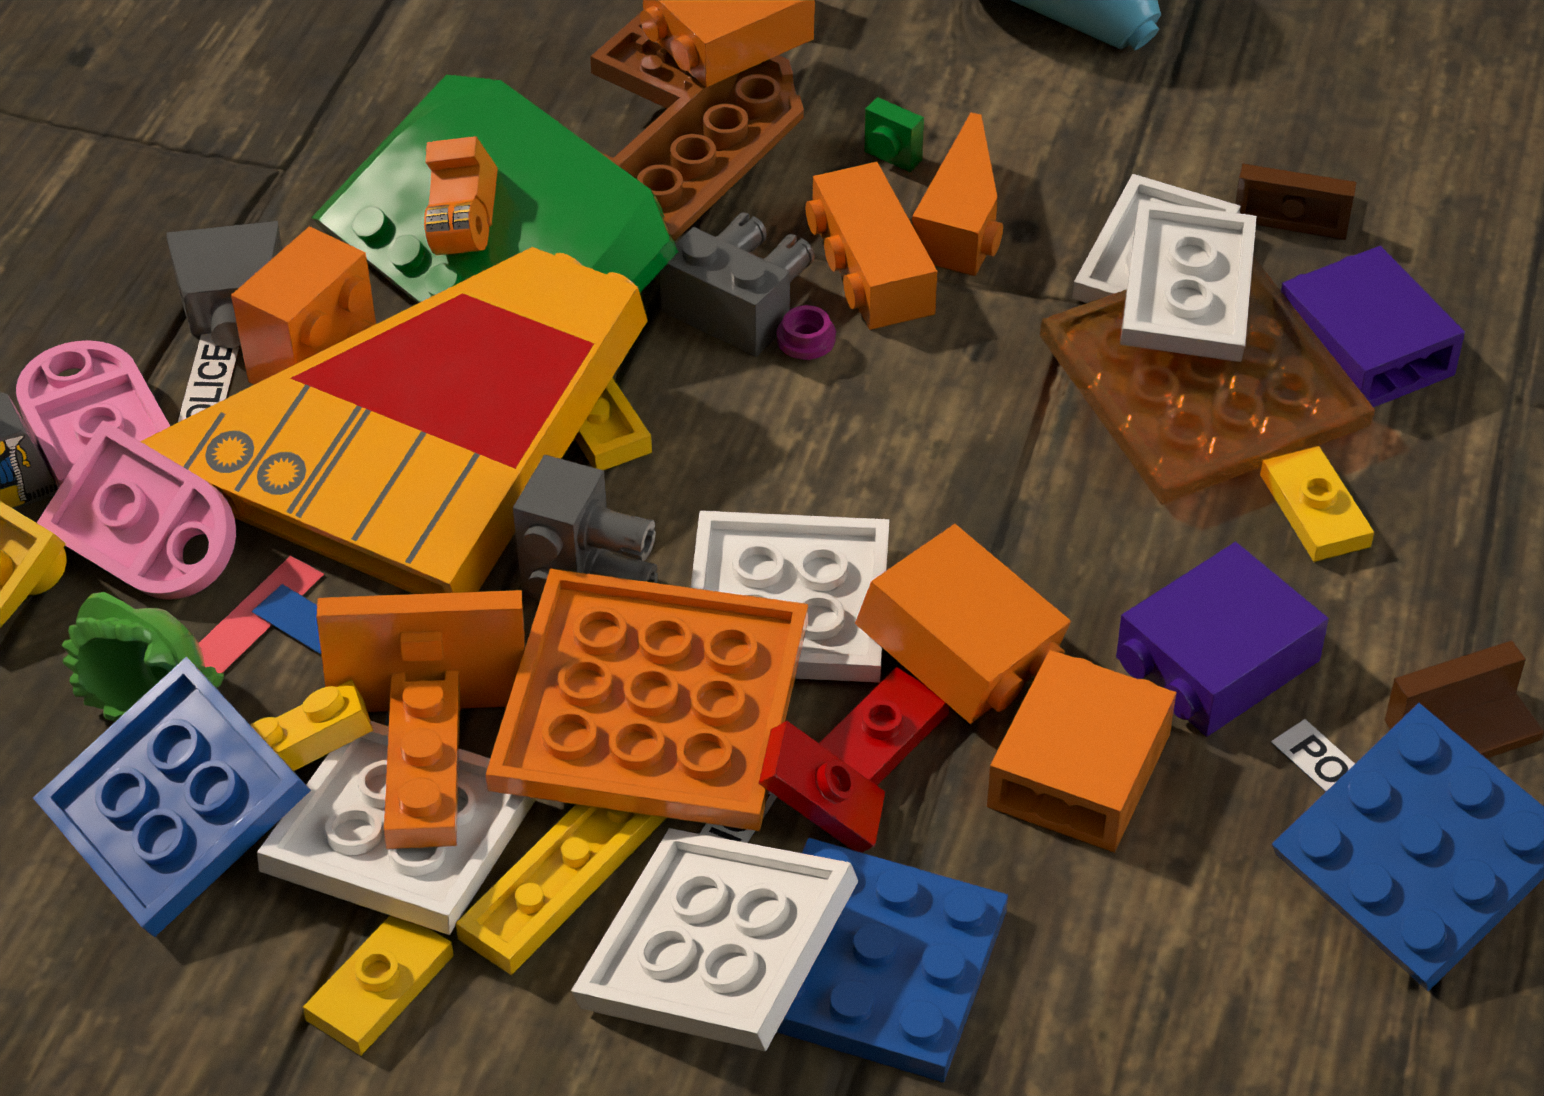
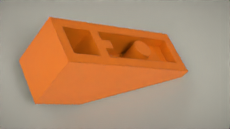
[912,112,1003,276]

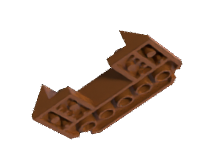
[590,13,804,242]

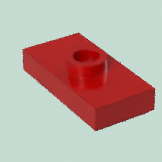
[819,667,949,786]
[758,721,885,853]

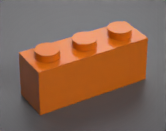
[806,162,937,330]

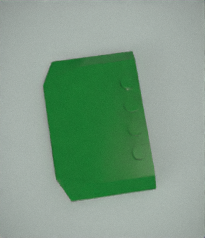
[311,74,678,303]

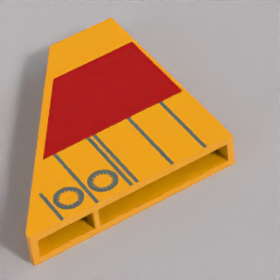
[140,247,647,594]

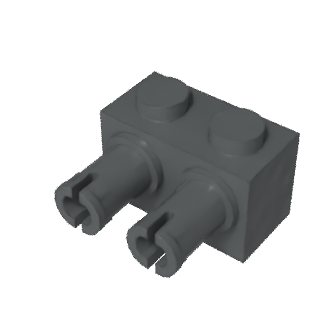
[659,212,815,357]
[513,455,658,601]

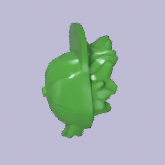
[62,592,224,721]

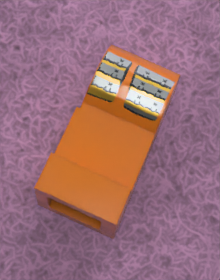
[424,136,498,256]

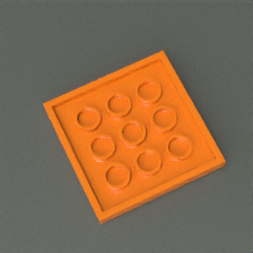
[486,569,808,831]

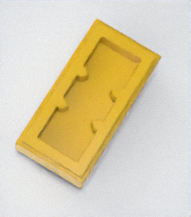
[1260,446,1374,562]
[303,915,454,1056]

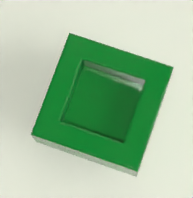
[864,97,924,172]

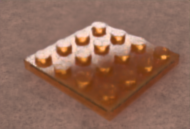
[1040,256,1375,505]

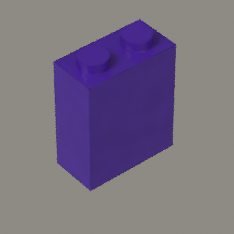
[1275,246,1465,414]
[1116,541,1329,737]

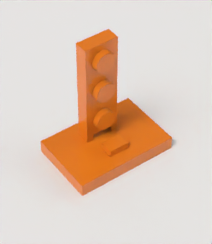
[316,590,525,849]

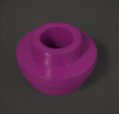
[777,305,836,360]

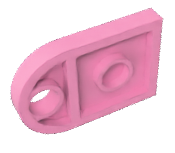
[16,340,170,488]
[37,420,236,600]

